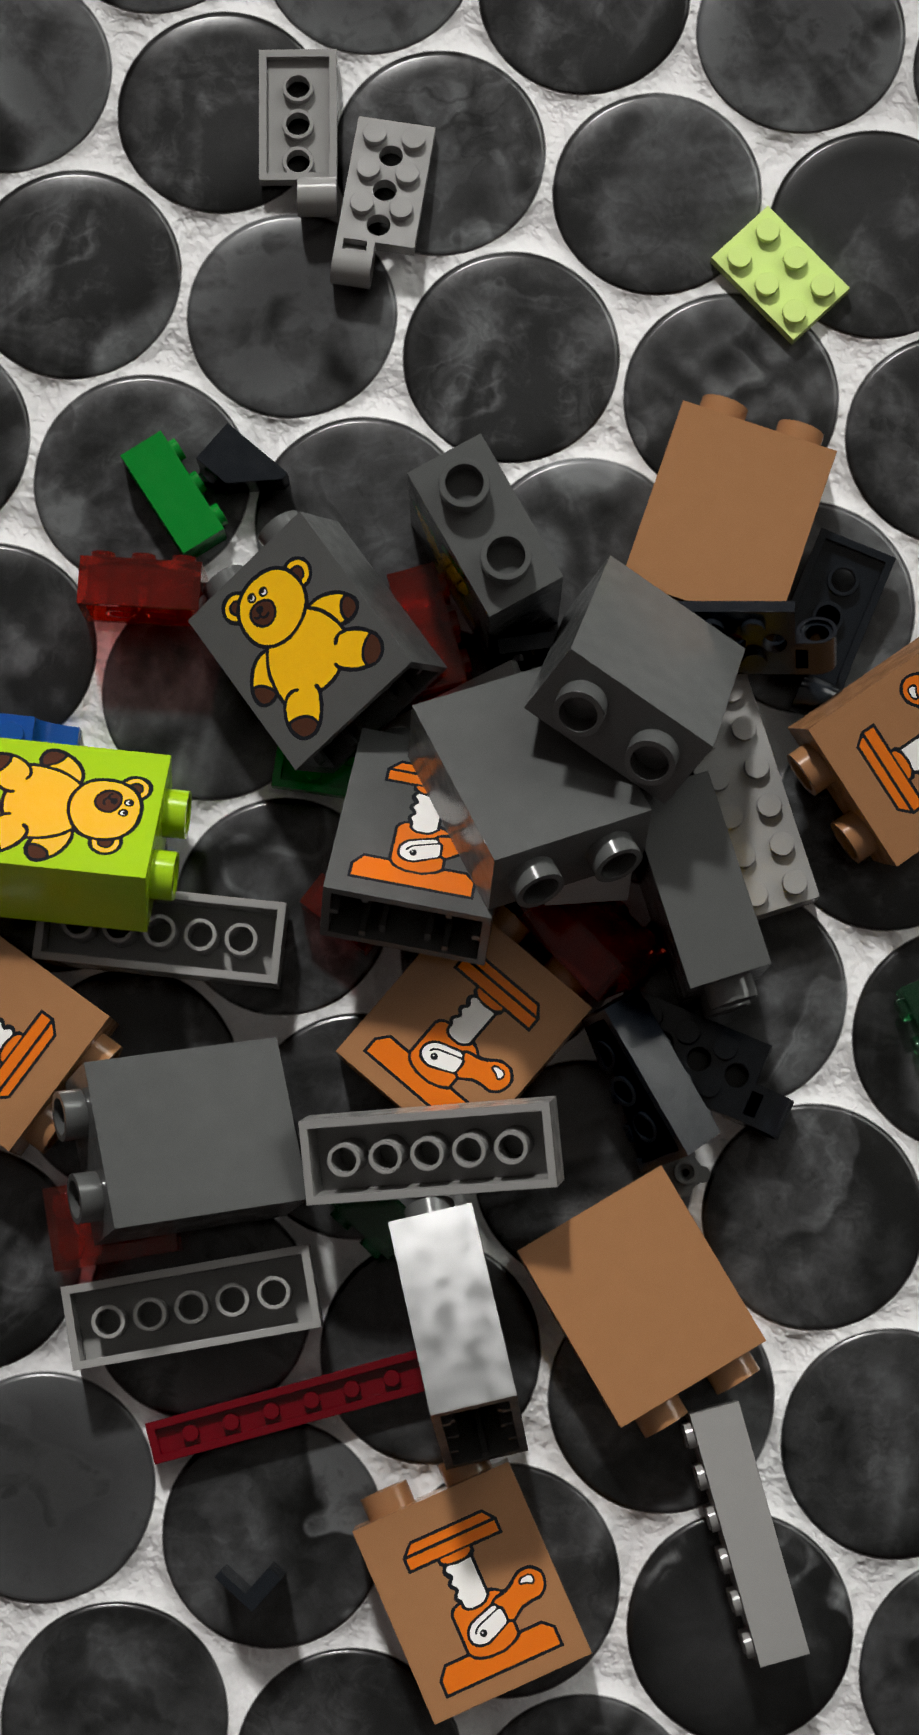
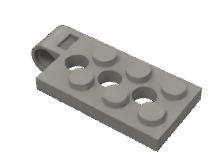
[259,49,338,217]
[330,116,436,289]

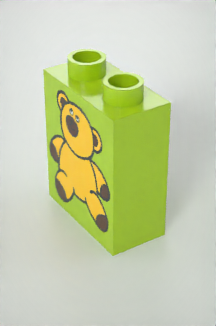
[0,738,192,932]

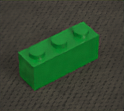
[120,430,228,563]

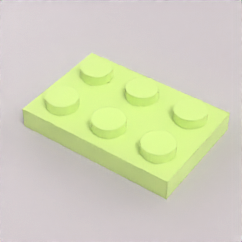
[710,206,850,345]

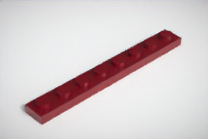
[145,1350,425,1465]

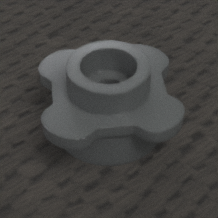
[662,1151,710,1197]

